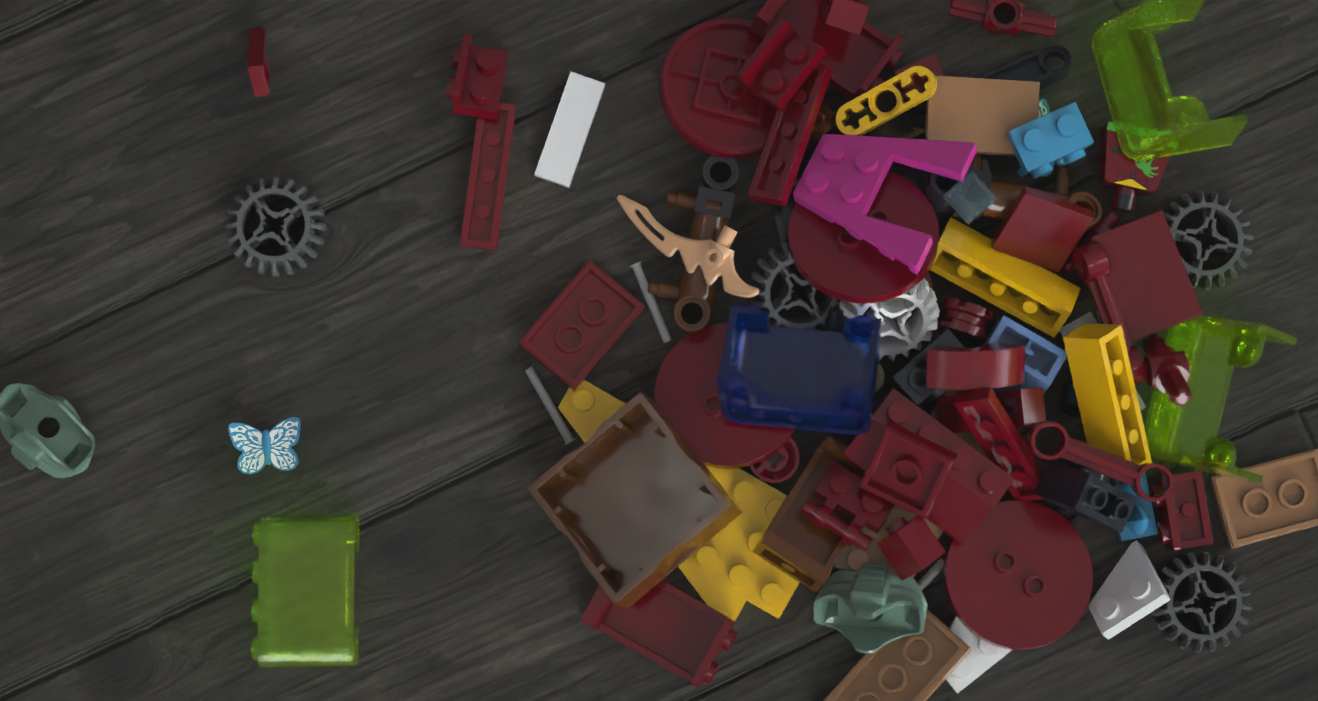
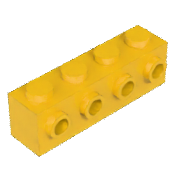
[930,217,1081,338]
[1063,323,1152,465]

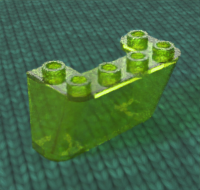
[251,516,360,668]

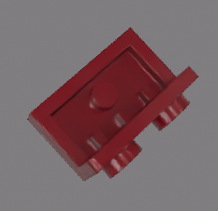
[1151,470,1214,551]

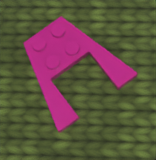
[793,134,977,274]

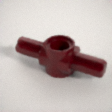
[948,0,1057,37]
[1142,333,1193,407]

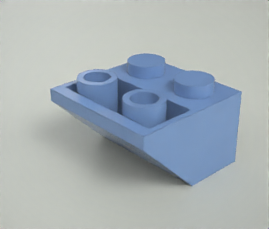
[974,316,1067,394]

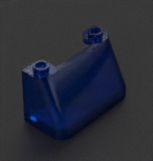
[717,305,882,434]

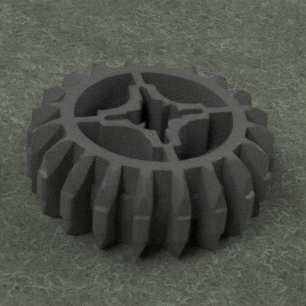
[225,177,327,277]
[1163,191,1254,291]
[750,241,840,339]
[1151,552,1252,653]

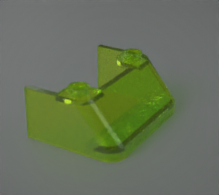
[1091,0,1248,161]
[1144,316,1297,484]

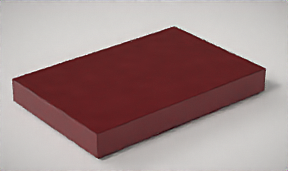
[1092,210,1203,341]
[518,260,646,391]

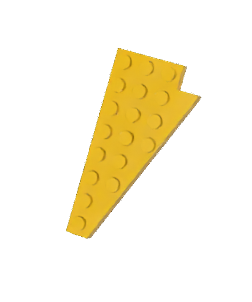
[558,380,799,621]

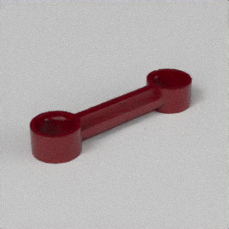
[1072,241,1148,384]
[1027,421,1174,502]

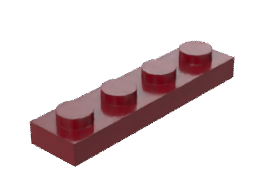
[747,64,833,206]
[460,103,517,251]
[954,387,1043,501]

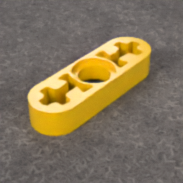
[836,66,937,136]

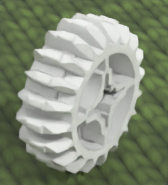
[839,278,940,362]

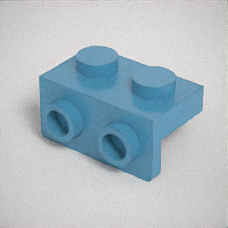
[1006,102,1094,179]

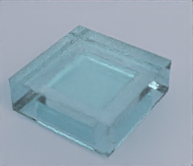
[943,171,998,225]

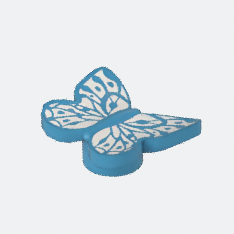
[228,417,301,475]

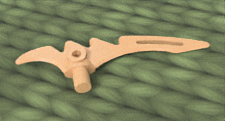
[617,195,760,298]

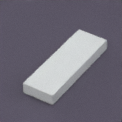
[534,72,605,188]

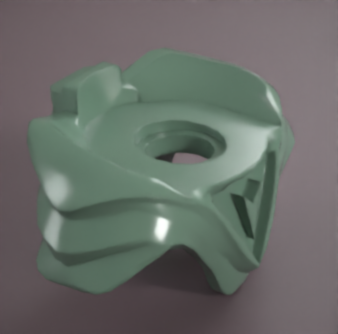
[0,383,95,478]
[813,563,928,654]

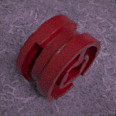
[937,297,994,342]
[748,438,800,484]

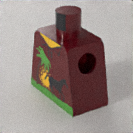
[1099,122,1177,213]

